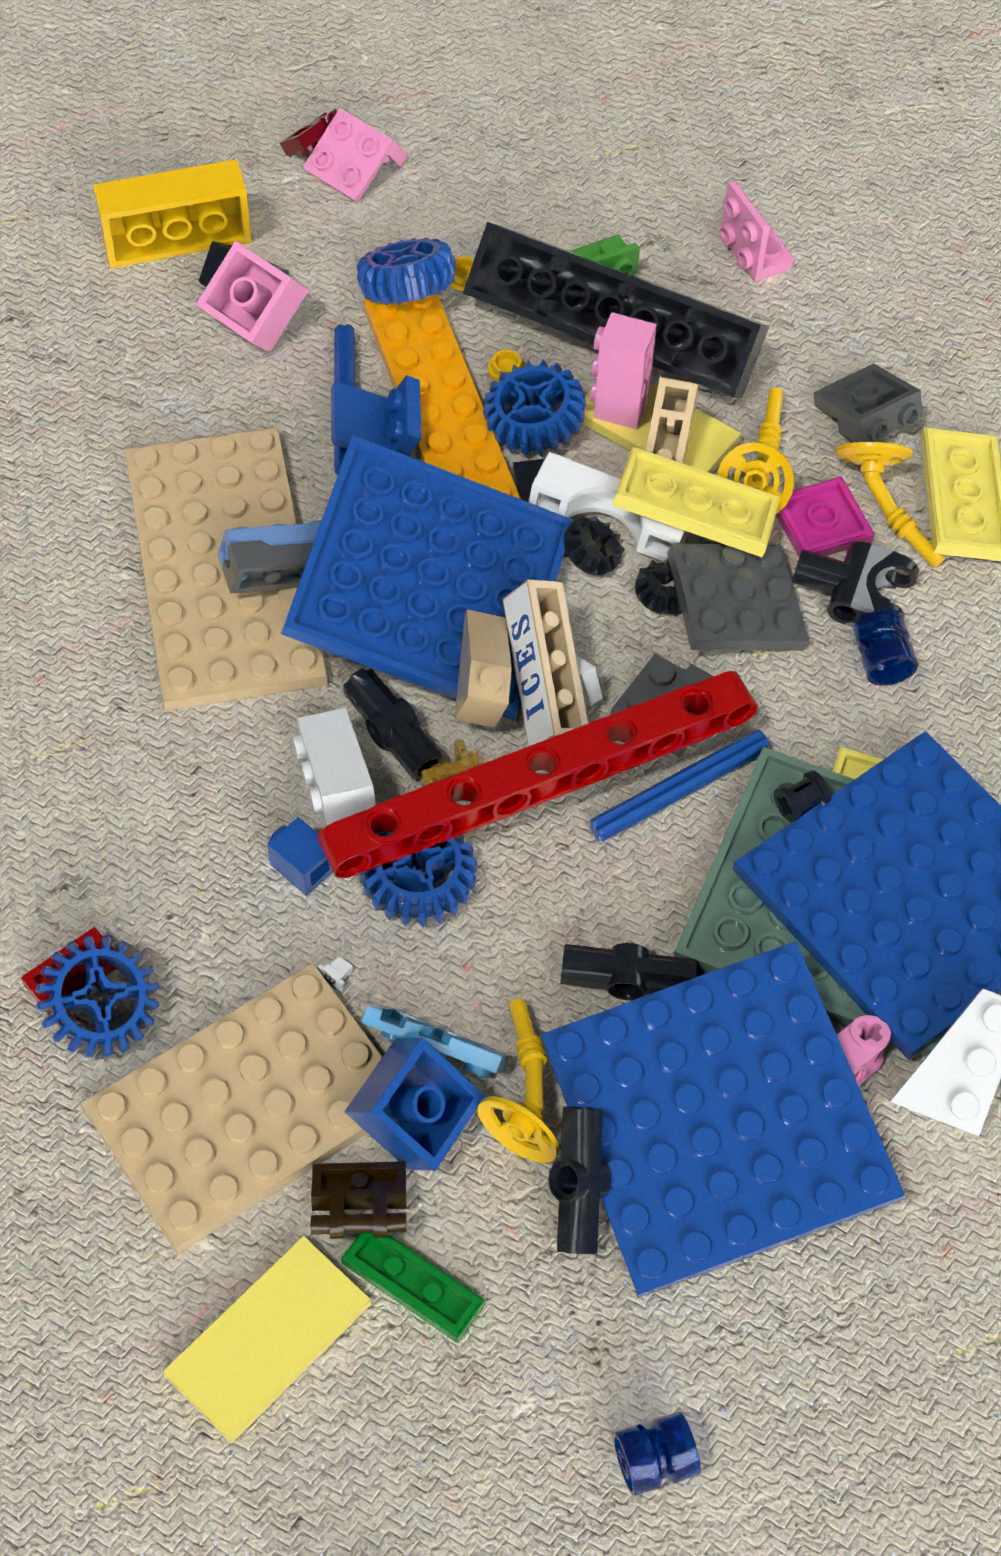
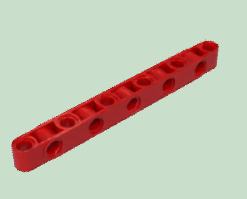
[317,671,758,879]

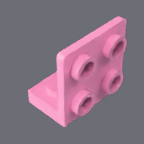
[303,108,408,202]
[719,181,794,282]

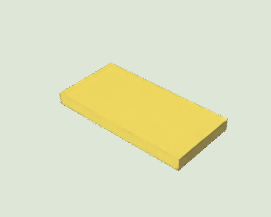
[581,383,741,473]
[920,427,1001,561]
[612,446,780,557]
[163,1236,371,1444]

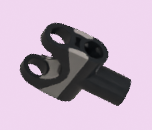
[792,541,919,634]

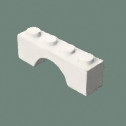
[529,452,687,562]

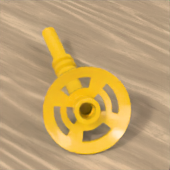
[717,387,794,514]
[834,442,945,568]
[477,998,559,1163]

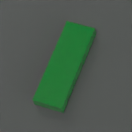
[341,1233,485,1344]

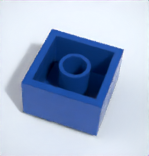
[344,1037,485,1171]

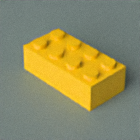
[93,159,252,268]

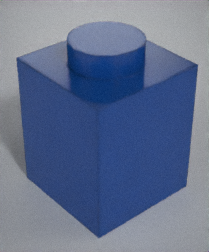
[267,817,333,896]

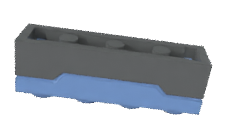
[217,521,321,594]

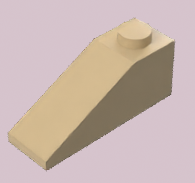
[645,377,699,464]
[454,609,512,728]

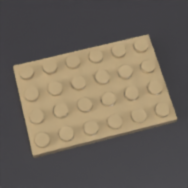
[80,963,382,1255]

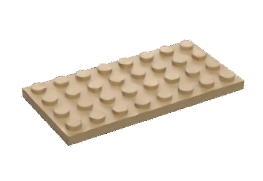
[125,427,328,711]

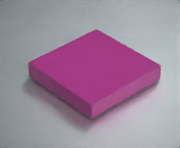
[776,476,875,557]

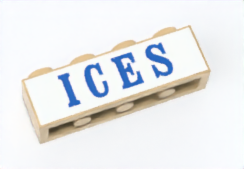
[503,579,588,746]

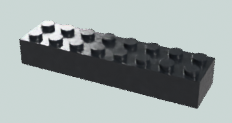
[463,222,770,398]

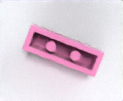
[590,312,657,430]

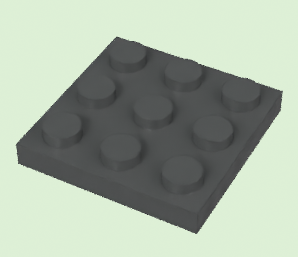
[667,543,809,650]

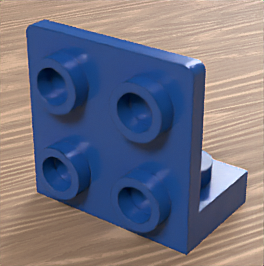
[331,375,422,456]

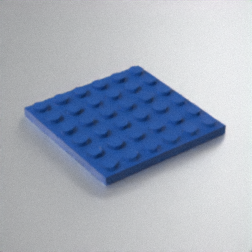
[281,435,574,721]
[733,731,1001,1060]
[541,941,905,1298]

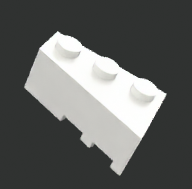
[292,708,380,836]
[890,989,1001,1136]

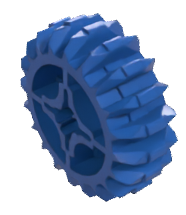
[357,237,456,305]
[483,359,586,457]
[360,831,477,928]
[35,936,159,1058]

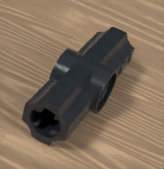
[343,668,443,780]
[560,943,697,1001]
[548,1106,612,1254]

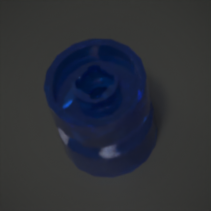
[853,609,919,686]
[613,1411,701,1497]

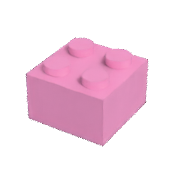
[196,241,309,353]

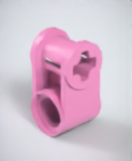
[837,1015,891,1086]

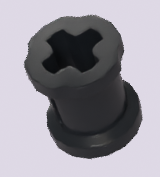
[773,770,831,822]

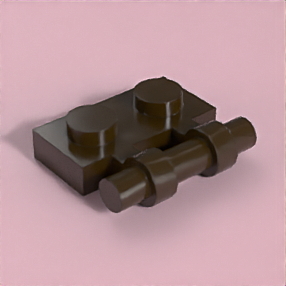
[310,1161,407,1239]

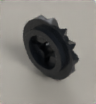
[564,515,625,576]
[635,558,681,614]

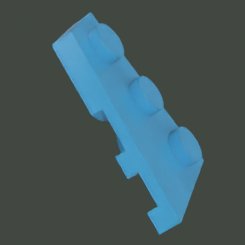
[361,1005,510,1078]

